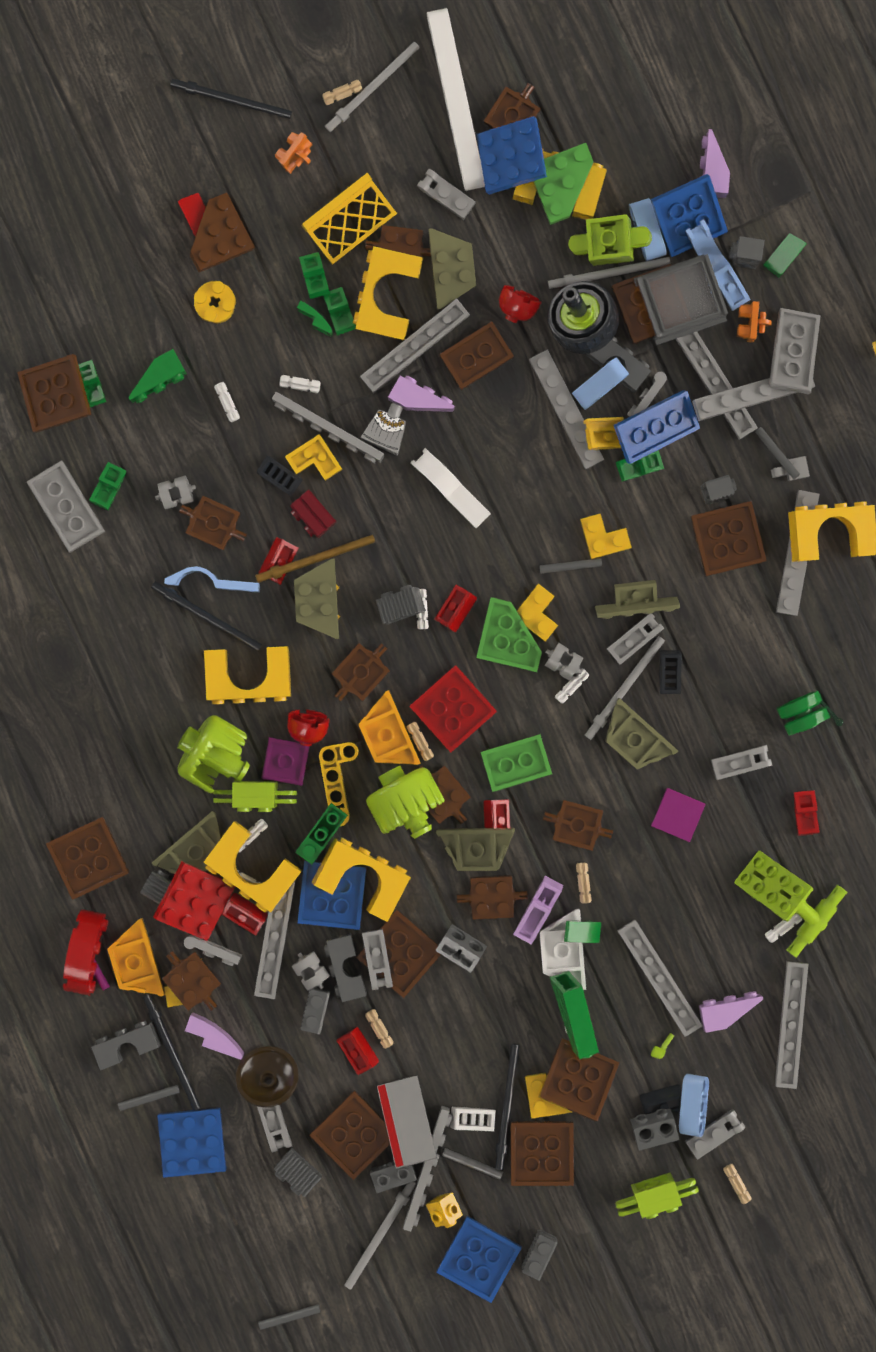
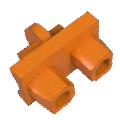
[275,132,313,174]
[737,301,772,342]

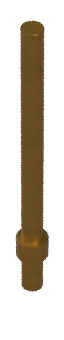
[255,535,375,583]

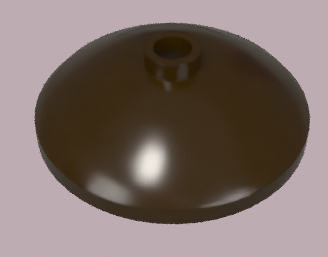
[236,1046,299,1108]

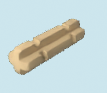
[322,80,362,105]
[407,722,434,761]
[576,862,592,904]
[365,1009,393,1049]
[723,1164,752,1204]

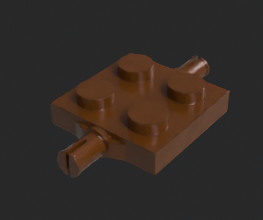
[484,83,541,129]
[365,225,431,257]
[179,496,247,551]
[332,643,390,701]
[419,765,471,825]
[543,800,613,851]
[457,875,528,920]
[162,951,221,1011]

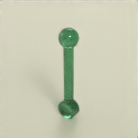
[820,700,844,726]

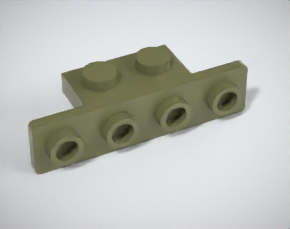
[595,580,680,619]

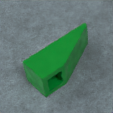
[128,349,187,403]
[295,803,348,864]

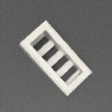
[450,1107,496,1131]

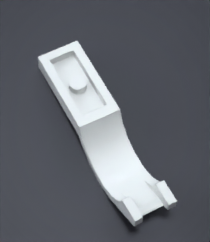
[411,448,491,528]

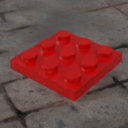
[409,665,497,753]
[153,861,235,941]

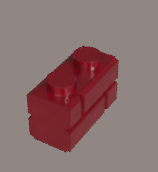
[290,490,337,538]

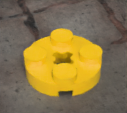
[194,281,236,324]

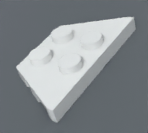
[540,909,586,990]

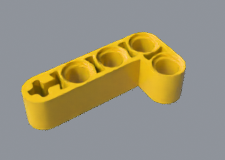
[319,742,359,826]

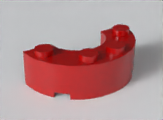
[63,909,108,996]

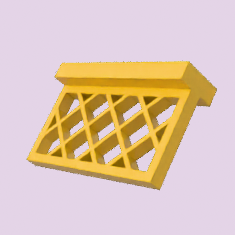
[301,173,397,265]

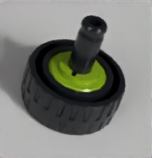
[547,281,619,354]

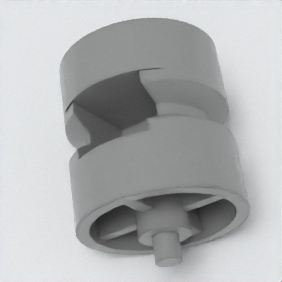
[155,475,196,509]
[545,643,583,681]
[291,951,330,991]

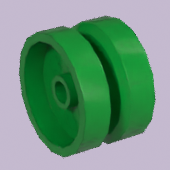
[776,690,830,736]

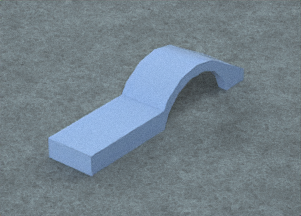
[685,219,751,311]
[164,566,260,592]

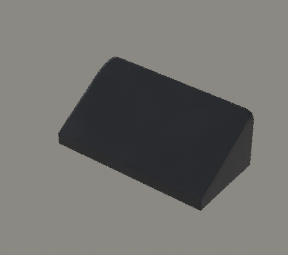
[639,1084,682,1115]

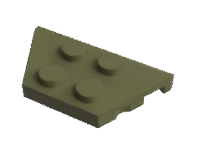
[428,228,476,309]
[294,559,339,639]
[605,698,678,769]
[152,811,221,874]
[436,828,515,871]

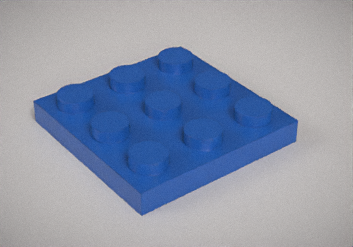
[476,116,547,194]
[650,174,728,257]
[298,861,366,930]
[157,1108,226,1178]
[436,1216,522,1303]

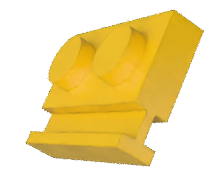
[584,417,624,450]

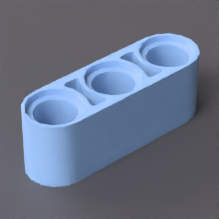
[629,198,667,261]
[572,357,629,410]
[679,1074,709,1137]

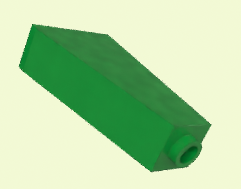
[550,971,599,1059]

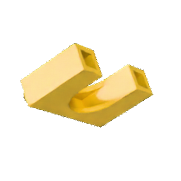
[513,149,607,220]
[353,246,423,340]
[788,502,876,562]
[204,646,291,704]
[204,821,302,913]
[312,837,411,922]

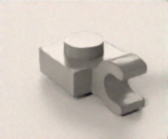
[771,456,810,481]

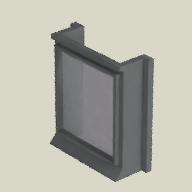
[633,254,728,345]

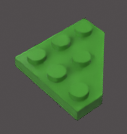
[533,143,593,225]
[476,597,542,672]

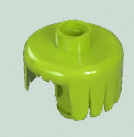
[177,715,250,793]
[366,766,444,839]

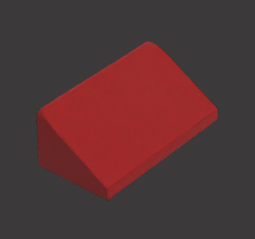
[178,193,206,237]
[259,537,299,585]
[434,585,477,632]
[484,799,510,828]
[221,893,268,936]
[336,1027,379,1075]

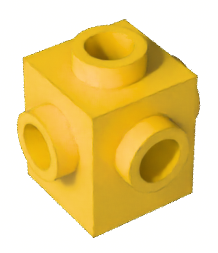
[426,1192,462,1228]

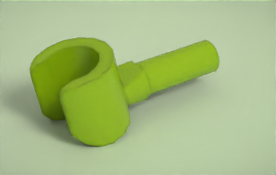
[651,1033,674,1059]

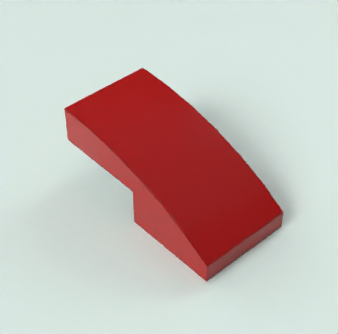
[794,790,819,836]

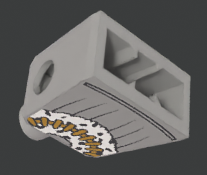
[361,403,406,456]

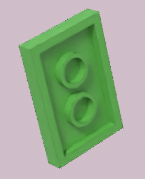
[481,734,552,792]

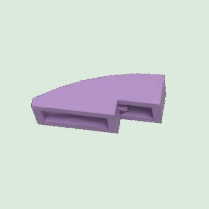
[513,876,563,945]
[185,1013,244,1060]

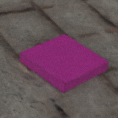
[261,737,310,786]
[651,788,706,842]

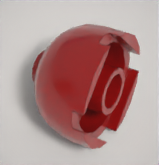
[499,285,542,323]
[287,710,329,746]

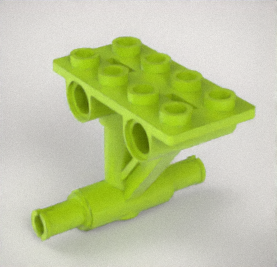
[734,851,848,958]

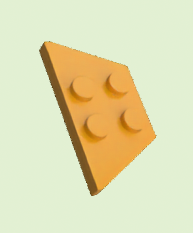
[358,690,421,765]
[107,918,165,996]

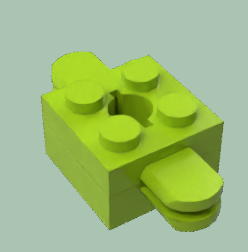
[568,214,652,266]
[213,781,297,812]
[615,1173,699,1219]

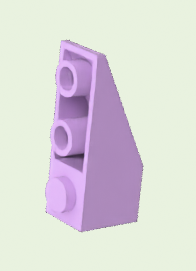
[700,129,730,198]
[388,375,455,412]
[699,991,763,1033]

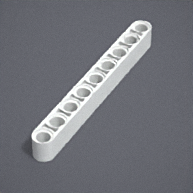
[427,8,485,191]

